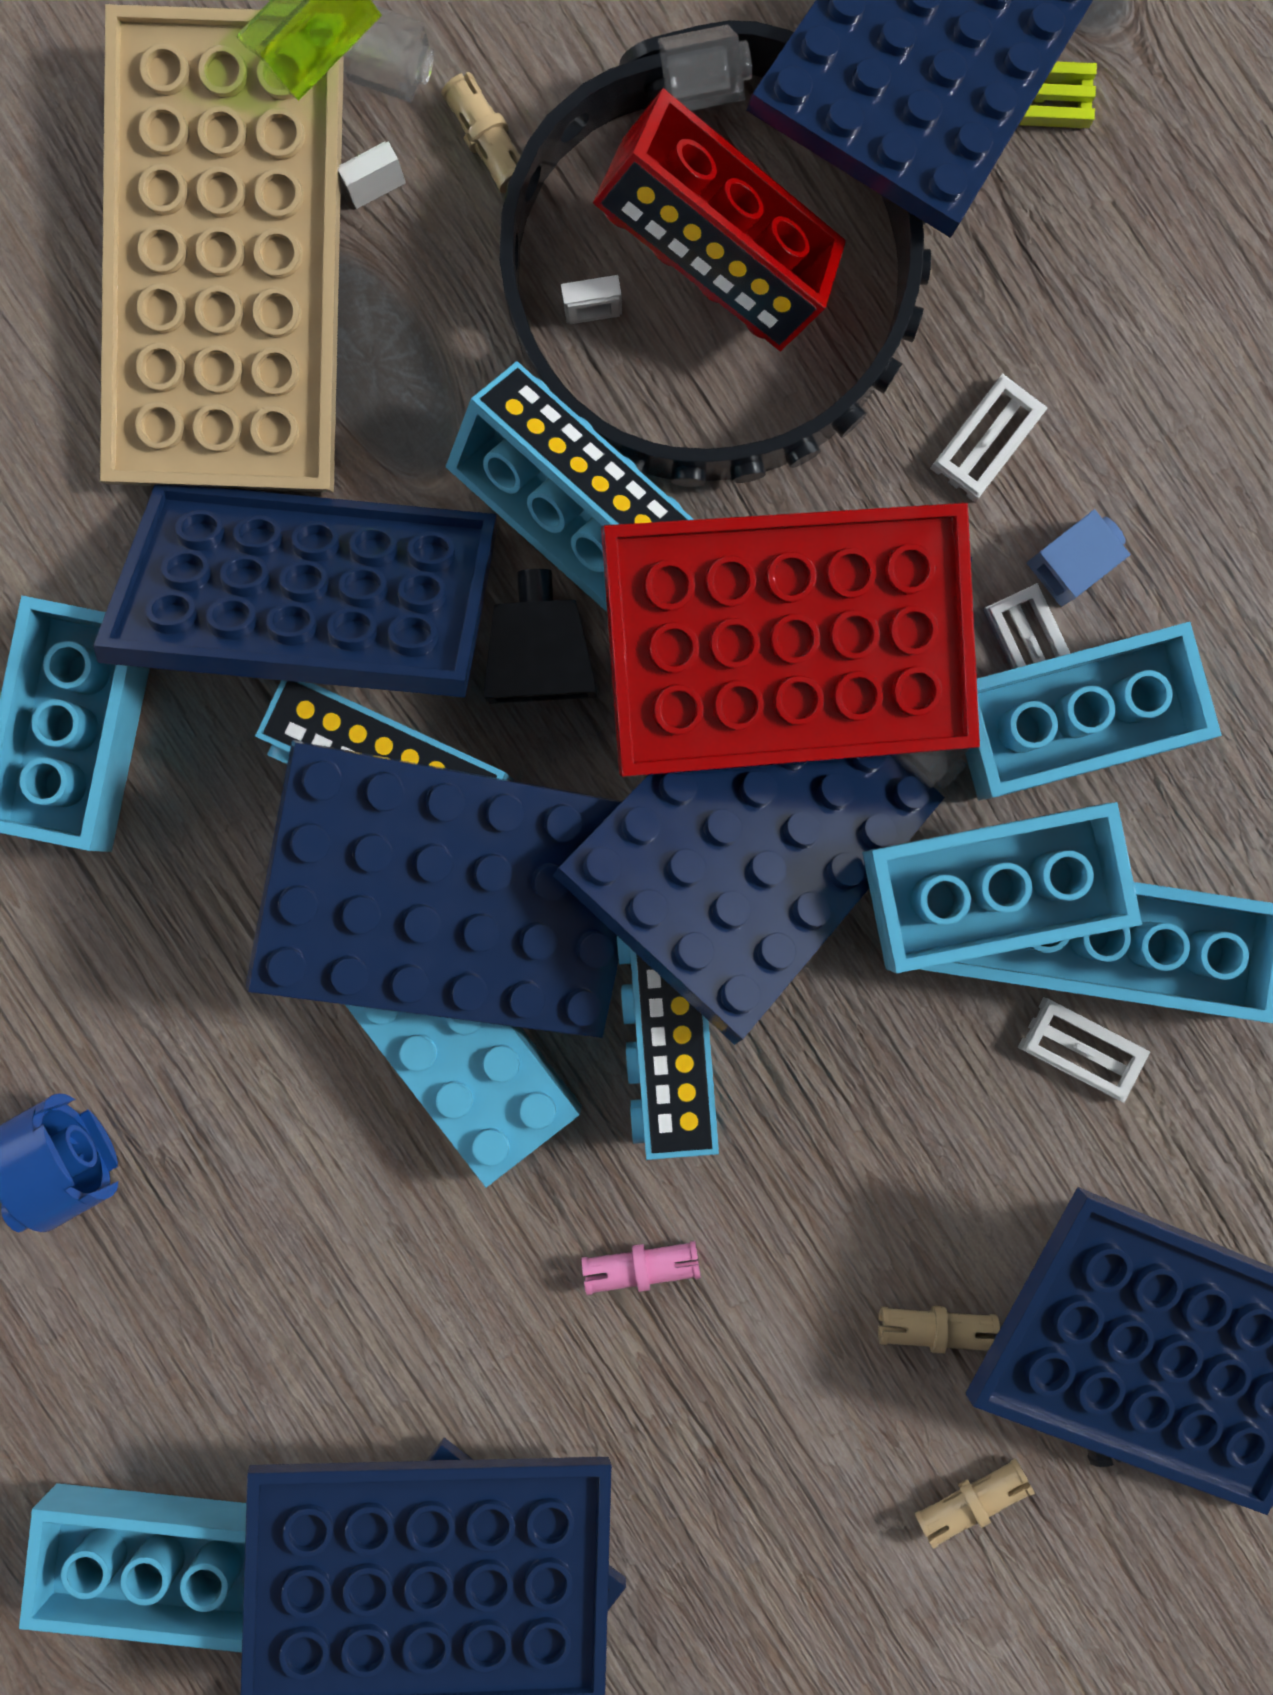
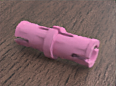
[582,1241,701,1295]

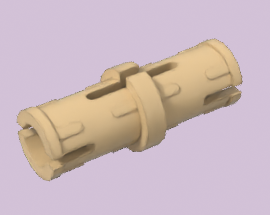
[441,72,521,193]
[878,1306,1000,1354]
[915,1458,1035,1549]

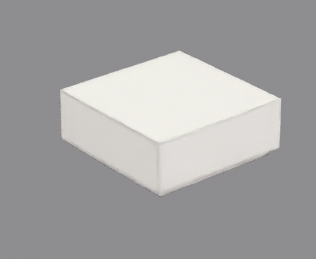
[338,141,406,209]
[561,275,622,324]

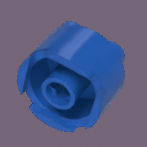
[0,1093,119,1233]

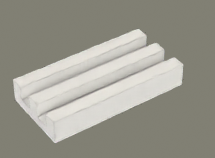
[930,373,1047,502]
[983,583,1071,669]
[1018,997,1150,1103]

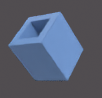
[1027,509,1131,607]

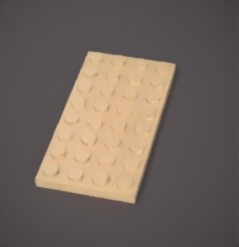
[100,4,344,493]

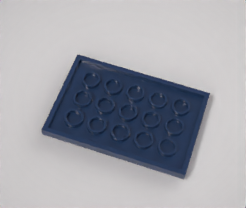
[746,0,1093,238]
[93,484,497,697]
[245,740,623,1038]
[552,754,945,1045]
[965,1187,1273,1515]
[240,1457,612,1695]

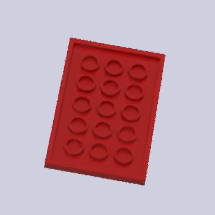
[601,503,980,777]

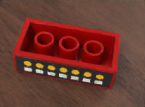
[593,88,846,352]

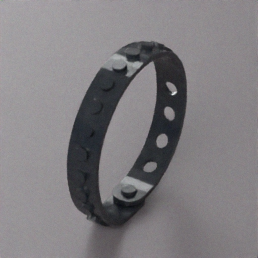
[499,20,931,487]

